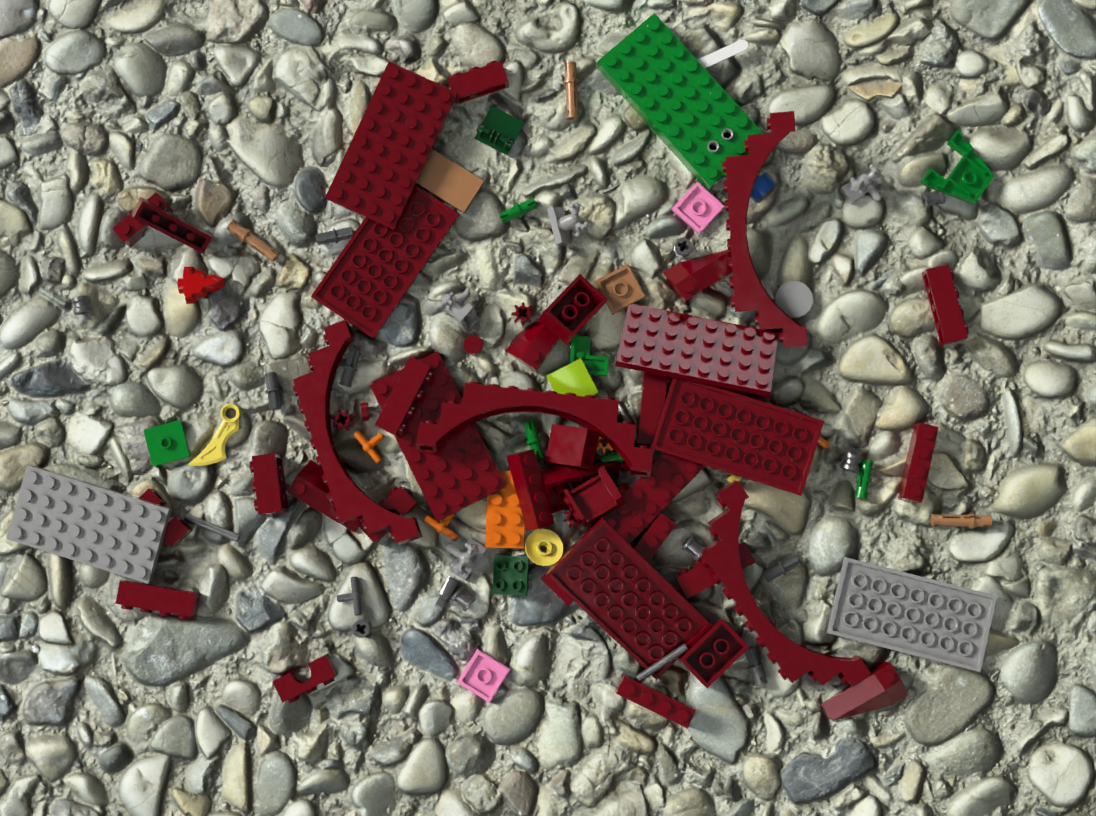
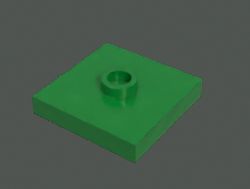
[144,420,191,467]

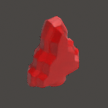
[177,267,225,305]

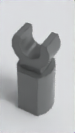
[434,576,459,610]

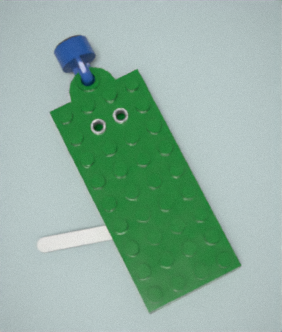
[597,13,777,203]

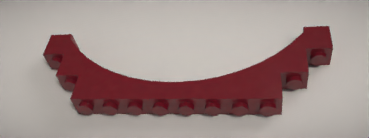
[722,111,808,347]
[292,320,423,545]
[416,382,653,477]
[699,480,871,688]

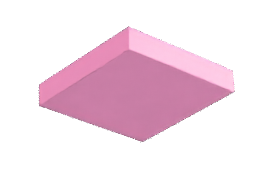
[672,182,725,235]
[457,649,510,703]

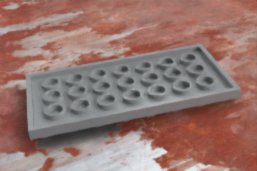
[7,465,172,584]
[826,557,997,672]

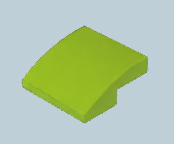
[546,358,598,396]

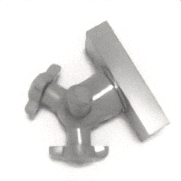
[840,164,883,204]
[547,203,589,246]
[440,288,479,333]
[446,538,487,580]

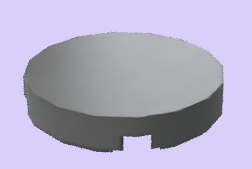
[774,281,813,319]

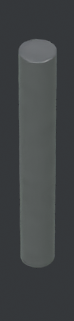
[184,513,240,542]
[636,643,689,682]

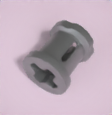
[921,191,945,209]
[673,238,692,258]
[681,535,706,561]
[451,586,476,612]
[352,619,372,638]

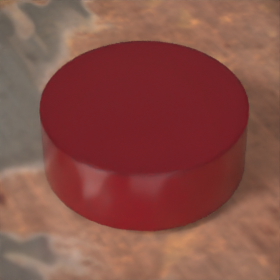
[463,335,483,355]
[360,402,370,422]

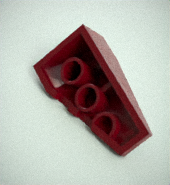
[663,250,733,304]
[505,318,560,373]
[287,460,361,533]
[540,462,619,513]
[821,662,908,721]

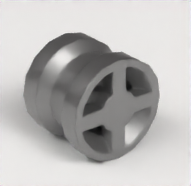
[71,296,93,315]
[840,453,863,473]

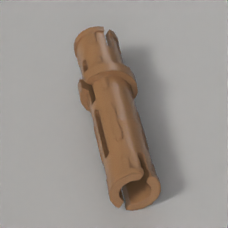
[564,61,579,120]
[227,220,280,262]
[930,513,992,529]

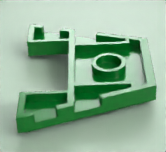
[919,130,994,205]

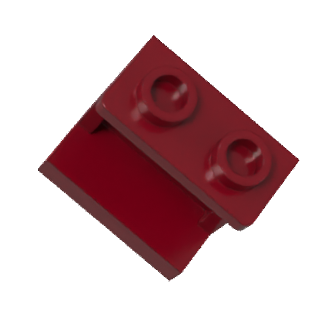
[545,424,600,470]
[563,466,625,527]

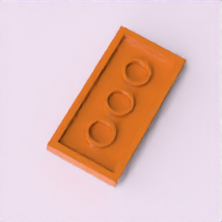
[485,471,525,549]

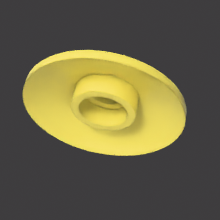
[525,529,563,566]

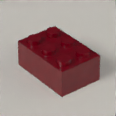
[539,274,608,345]
[250,453,289,516]
[678,618,749,688]

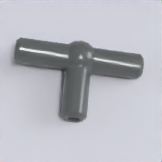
[337,576,362,616]

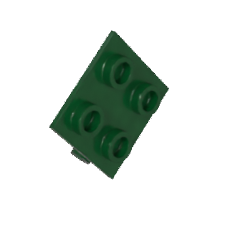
[474,106,525,155]
[492,555,530,596]

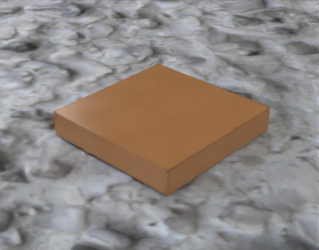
[595,264,646,315]

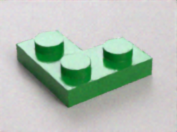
[570,336,609,376]

